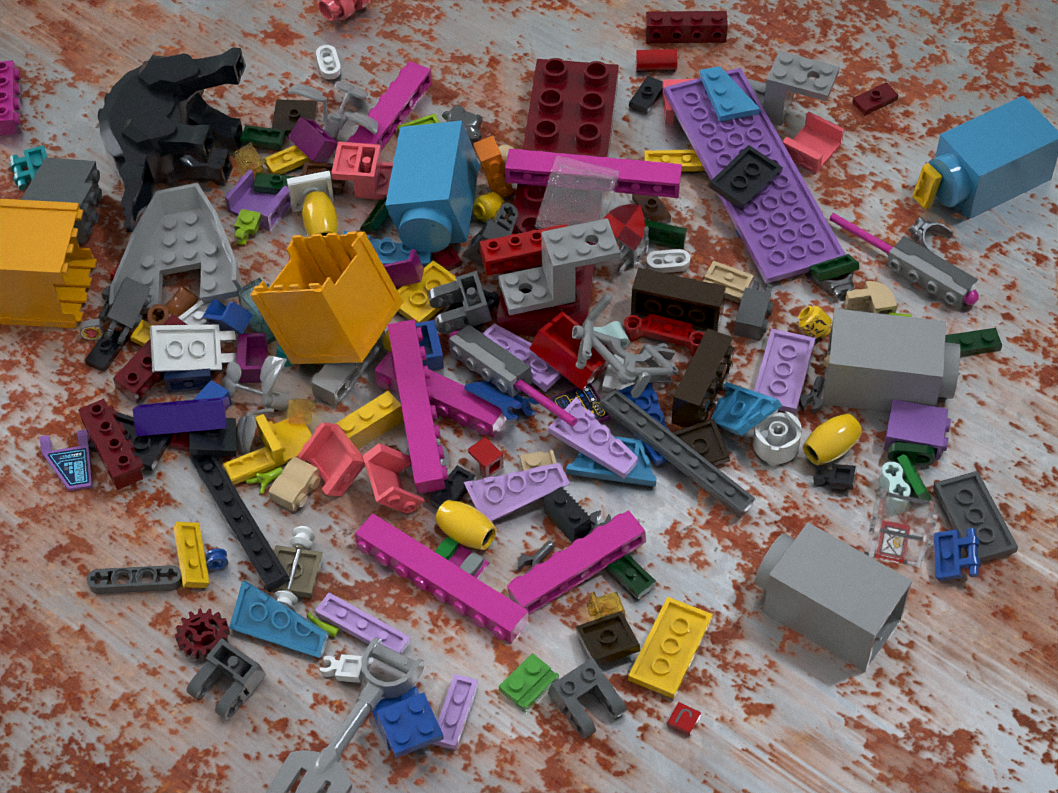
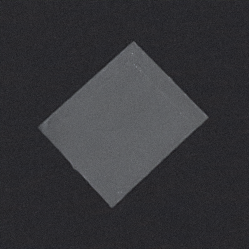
[535,155,620,243]

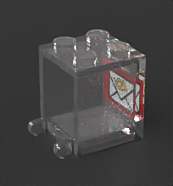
[864,488,938,568]

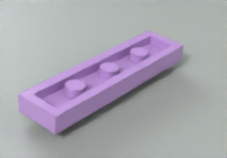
[315,593,411,654]

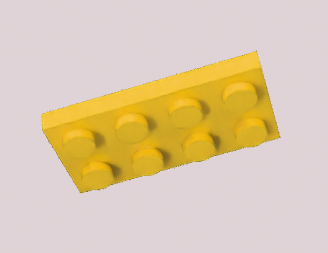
[628,596,713,699]

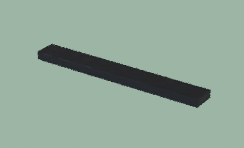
[188,455,290,592]

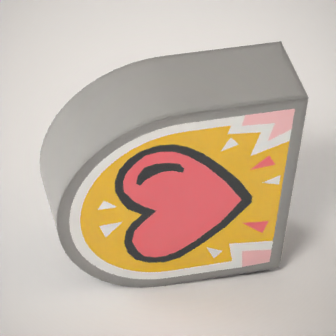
[80,319,105,340]

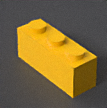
[335,391,403,449]

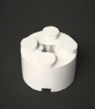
[753,410,802,466]

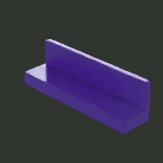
[132,397,230,436]

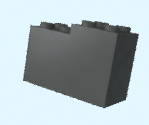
[21,157,102,243]

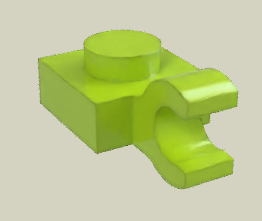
[234,209,262,246]

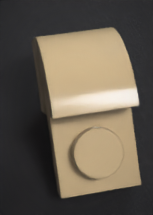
[844,281,897,315]

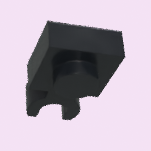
[813,464,857,490]

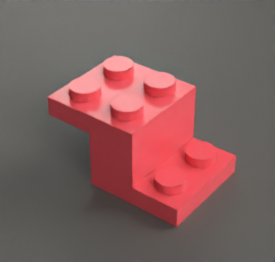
[331,142,393,200]

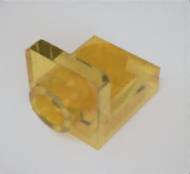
[232,143,267,175]
[288,398,316,424]
[586,592,625,620]

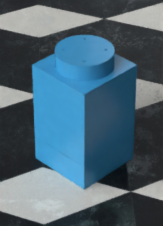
[928,96,1058,219]
[385,120,479,253]

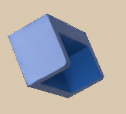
[202,299,253,334]
[415,320,444,371]

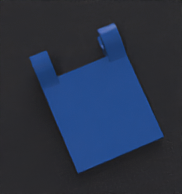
[464,381,539,420]

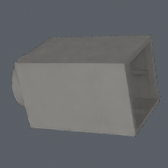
[823,309,960,412]
[755,522,912,672]

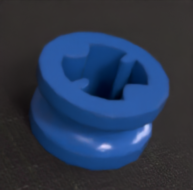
[205,548,228,570]

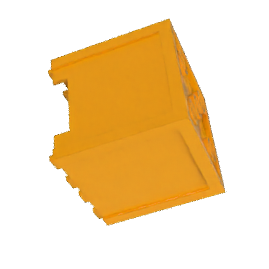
[0,199,97,329]
[250,231,403,364]

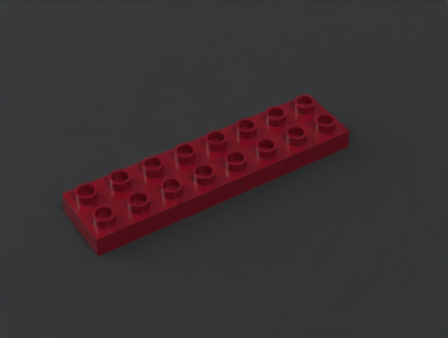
[497,58,619,336]

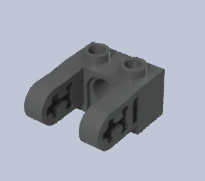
[464,203,518,269]
[427,271,492,334]
[187,638,267,720]
[547,658,627,739]

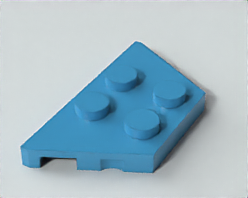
[711,382,782,436]
[566,436,657,487]

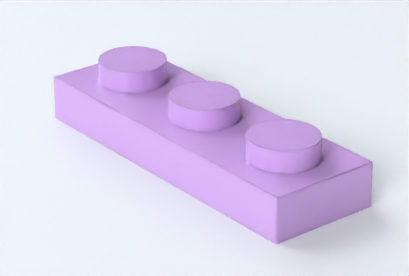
[433,674,479,750]

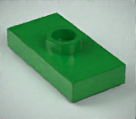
[897,454,932,504]

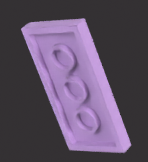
[754,328,816,414]

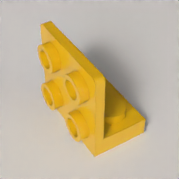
[255,414,312,467]

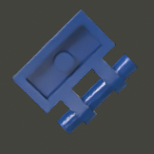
[934,528,981,581]

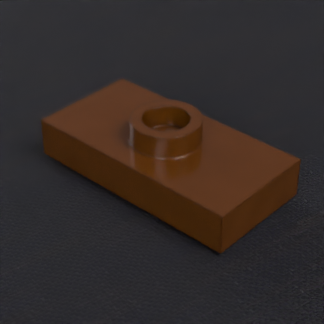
[632,194,671,224]

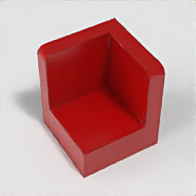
[468,437,504,478]

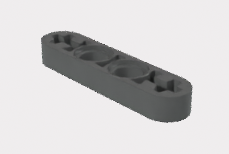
[87,565,182,594]

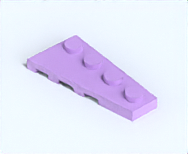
[483,323,563,392]
[548,397,638,479]
[464,463,570,522]

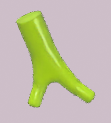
[246,467,283,494]
[307,612,339,638]

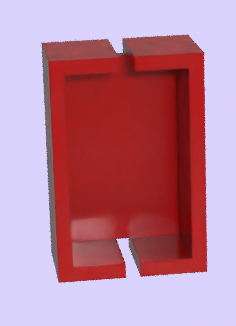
[529,311,615,390]

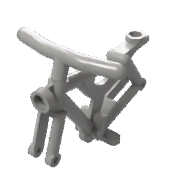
[572,294,679,398]

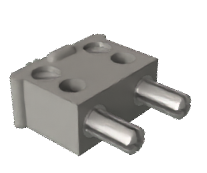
[616,226,649,273]

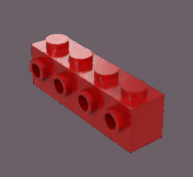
[480,224,567,276]

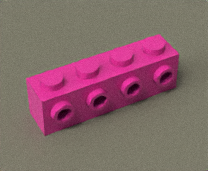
[0,60,21,136]

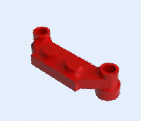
[624,314,705,356]

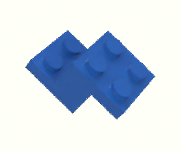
[372,686,444,758]

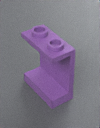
[225,169,291,231]
[884,399,951,460]

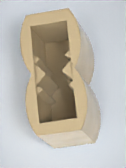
[269,457,320,512]

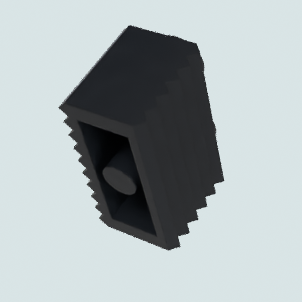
[544,487,591,543]

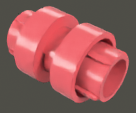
[318,0,371,22]

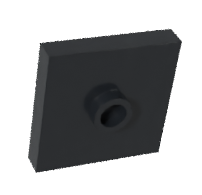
[189,418,237,457]

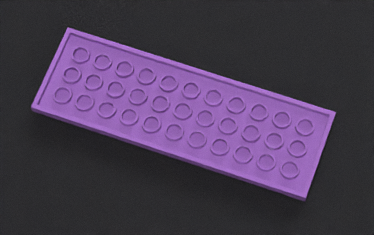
[664,68,846,284]

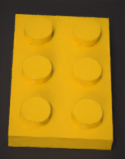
[397,261,456,323]

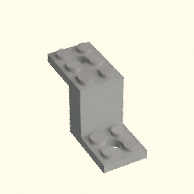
[747,51,840,125]
[498,218,620,315]

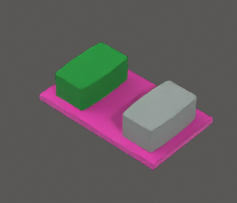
[434,537,490,578]

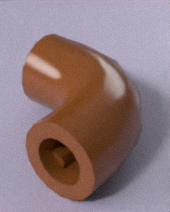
[147,286,199,325]

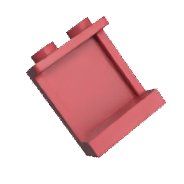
[297,422,365,496]

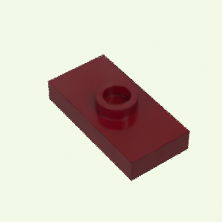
[852,82,899,116]

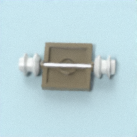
[264,526,323,611]

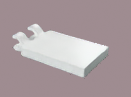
[150,325,237,372]

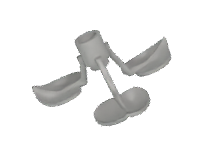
[288,81,378,138]
[222,355,290,455]

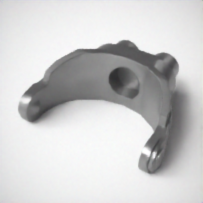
[908,216,953,253]
[812,272,855,299]

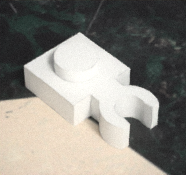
[320,654,363,683]

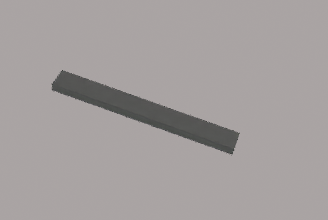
[599,388,756,517]

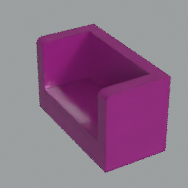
[288,117,338,163]
[383,249,424,287]
[237,333,268,383]

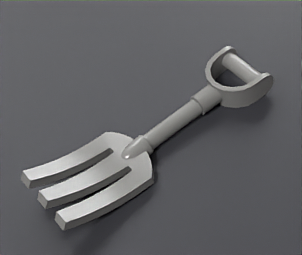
[266,637,425,793]

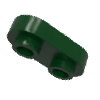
[888,441,935,466]

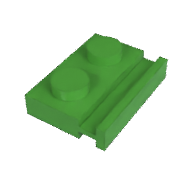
[499,653,559,713]

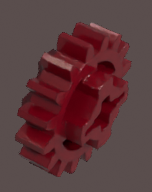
[175,608,230,661]

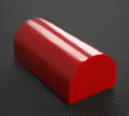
[635,49,677,71]

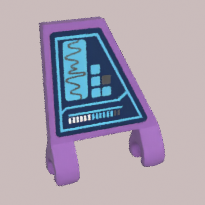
[40,430,93,491]

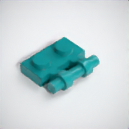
[10,145,47,190]

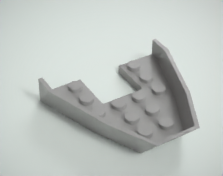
[109,183,245,315]

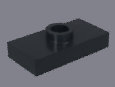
[629,76,663,114]
[85,328,129,372]
[429,465,477,508]

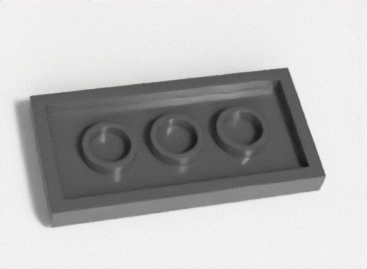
[933,471,1018,562]

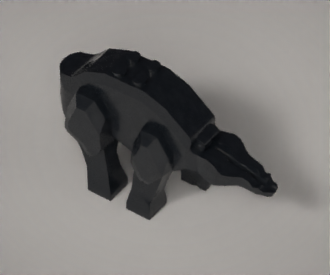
[97,47,246,233]

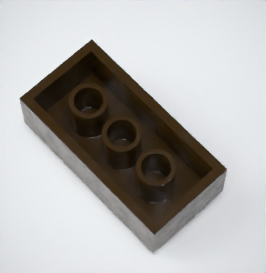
[631,268,726,332]
[671,329,735,428]

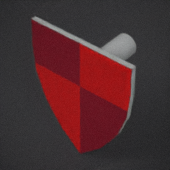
[603,204,645,252]

